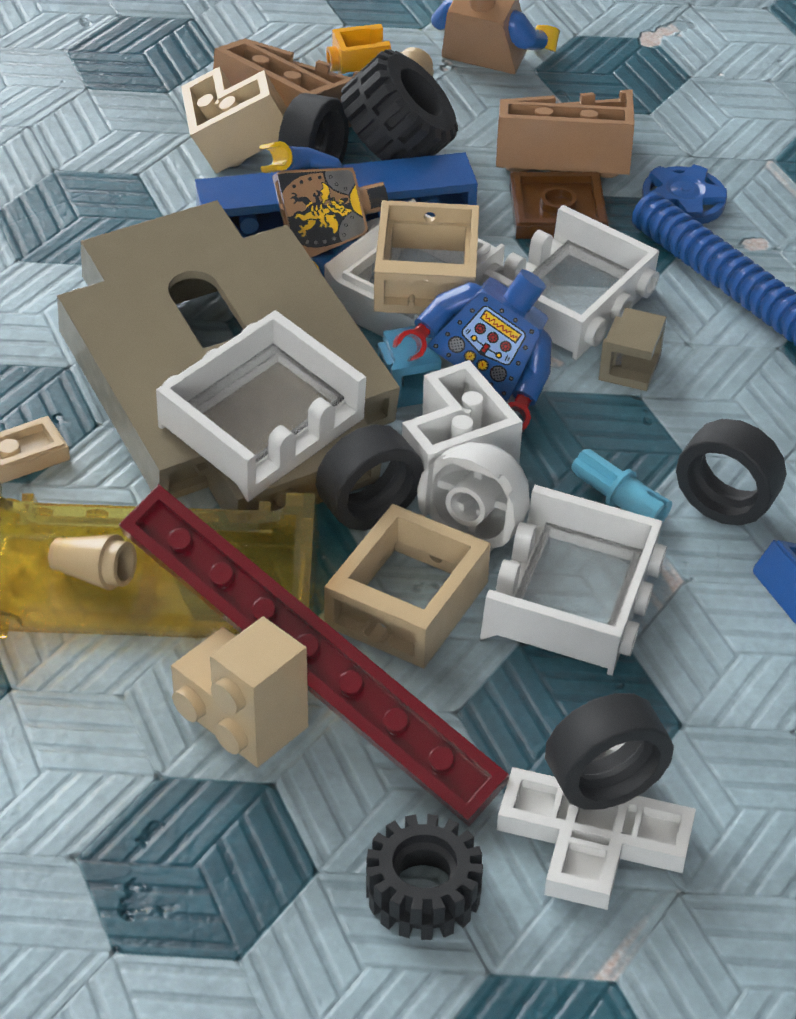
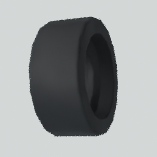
[278,93,349,171]
[676,419,787,526]
[315,424,424,531]
[545,693,674,810]

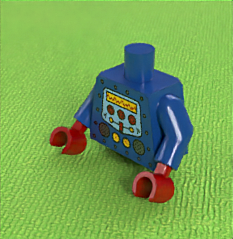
[393,269,552,432]

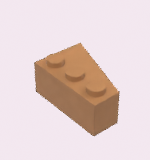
[213,38,359,127]
[496,89,635,178]

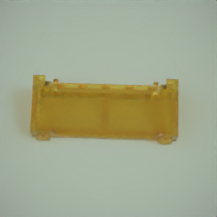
[0,483,319,639]

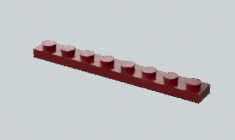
[118,484,509,827]

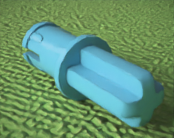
[571,449,672,523]

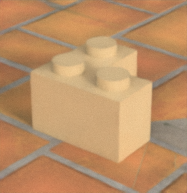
[181,67,287,174]
[171,616,308,768]

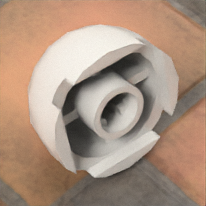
[417,442,530,552]

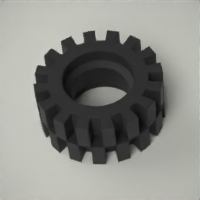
[366,814,483,940]

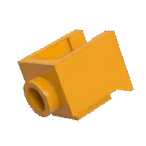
[326,24,391,75]

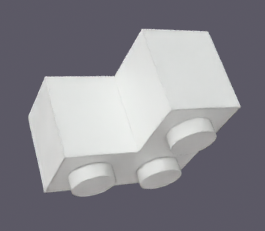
[402,360,523,471]

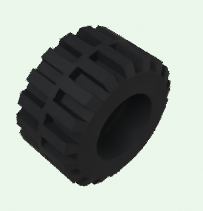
[341,49,458,161]

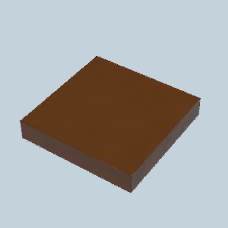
[509,172,609,239]

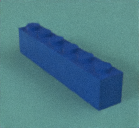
[195,152,478,238]

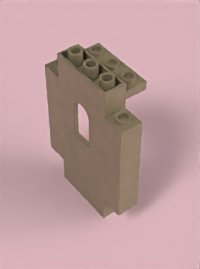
[57,200,400,533]

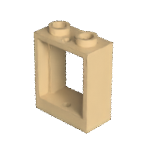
[374,200,479,314]
[324,504,491,669]

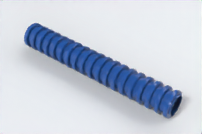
[632,192,796,346]

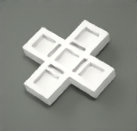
[497,743,696,910]

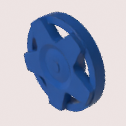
[642,164,727,224]

